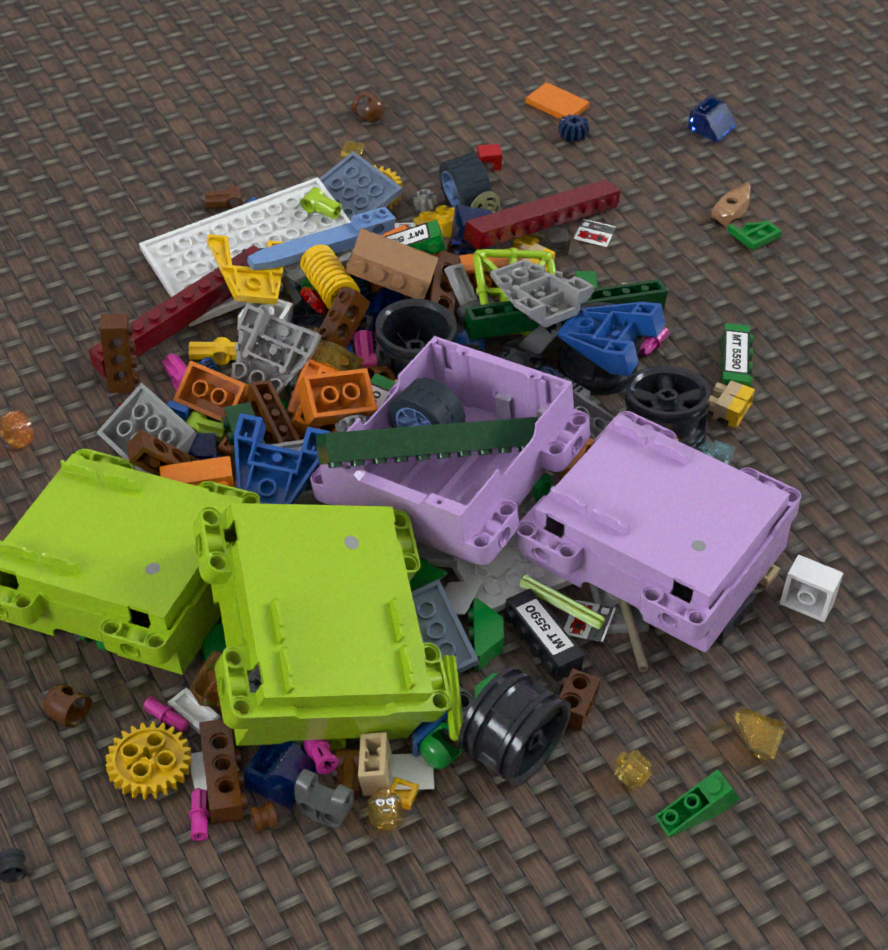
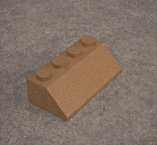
[345,228,438,299]

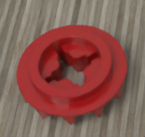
[301,287,328,314]

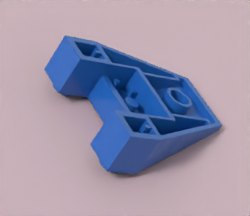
[557,302,666,376]
[234,413,330,504]

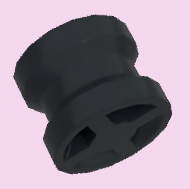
[0,848,27,882]

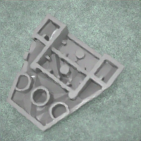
[490,260,594,327]
[231,303,322,395]

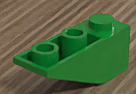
[654,769,740,838]

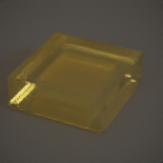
[341,141,364,157]

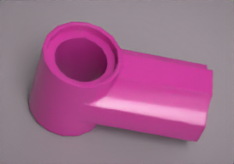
[353,330,377,369]
[162,353,187,391]

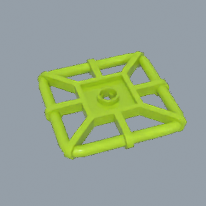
[473,248,556,336]

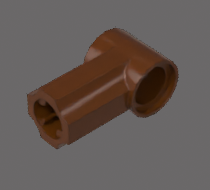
[204,186,243,210]
[336,749,360,798]

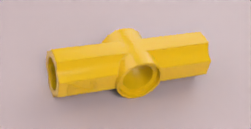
[189,337,238,365]

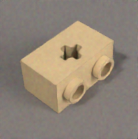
[358,732,392,796]

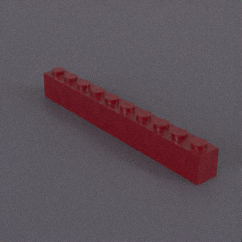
[463,180,621,250]
[89,245,260,378]

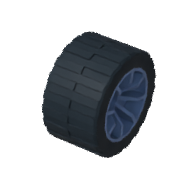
[439,153,493,212]
[388,377,466,428]

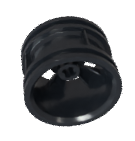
[375,299,457,380]
[558,302,642,395]
[625,366,711,451]
[458,666,571,786]

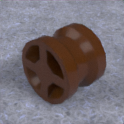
[249,801,278,833]

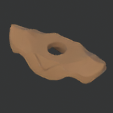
[710,182,750,226]

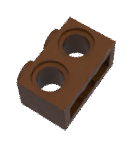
[560,668,601,731]

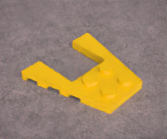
[206,234,284,305]

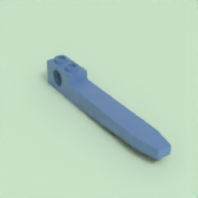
[247,206,396,270]

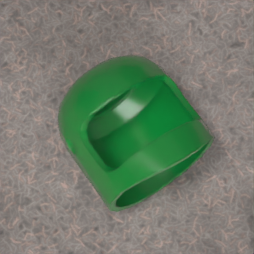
[420,722,464,770]

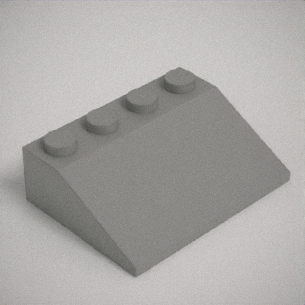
[96,382,197,474]

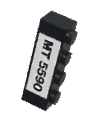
[504,588,584,682]

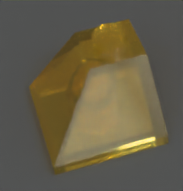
[734,706,789,761]

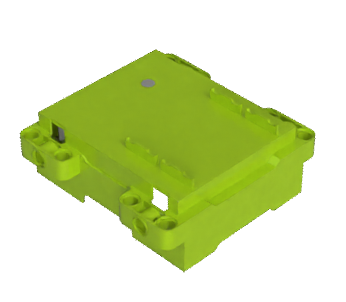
[0,449,261,675]
[193,503,452,746]

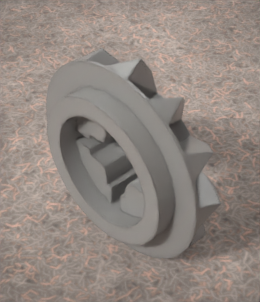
[335,415,370,432]

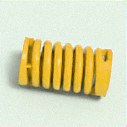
[300,244,360,310]

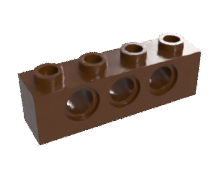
[425,251,459,319]
[310,287,370,369]
[99,314,139,393]
[245,380,300,445]
[126,429,199,476]
[199,719,248,825]

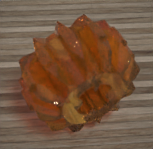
[0,410,35,449]

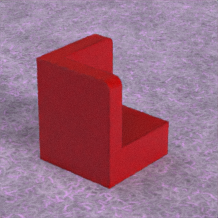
[477,144,502,171]

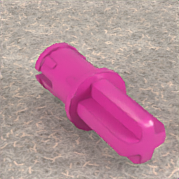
[639,327,669,356]
[143,696,190,733]
[189,788,210,841]

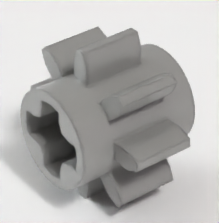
[413,189,438,212]

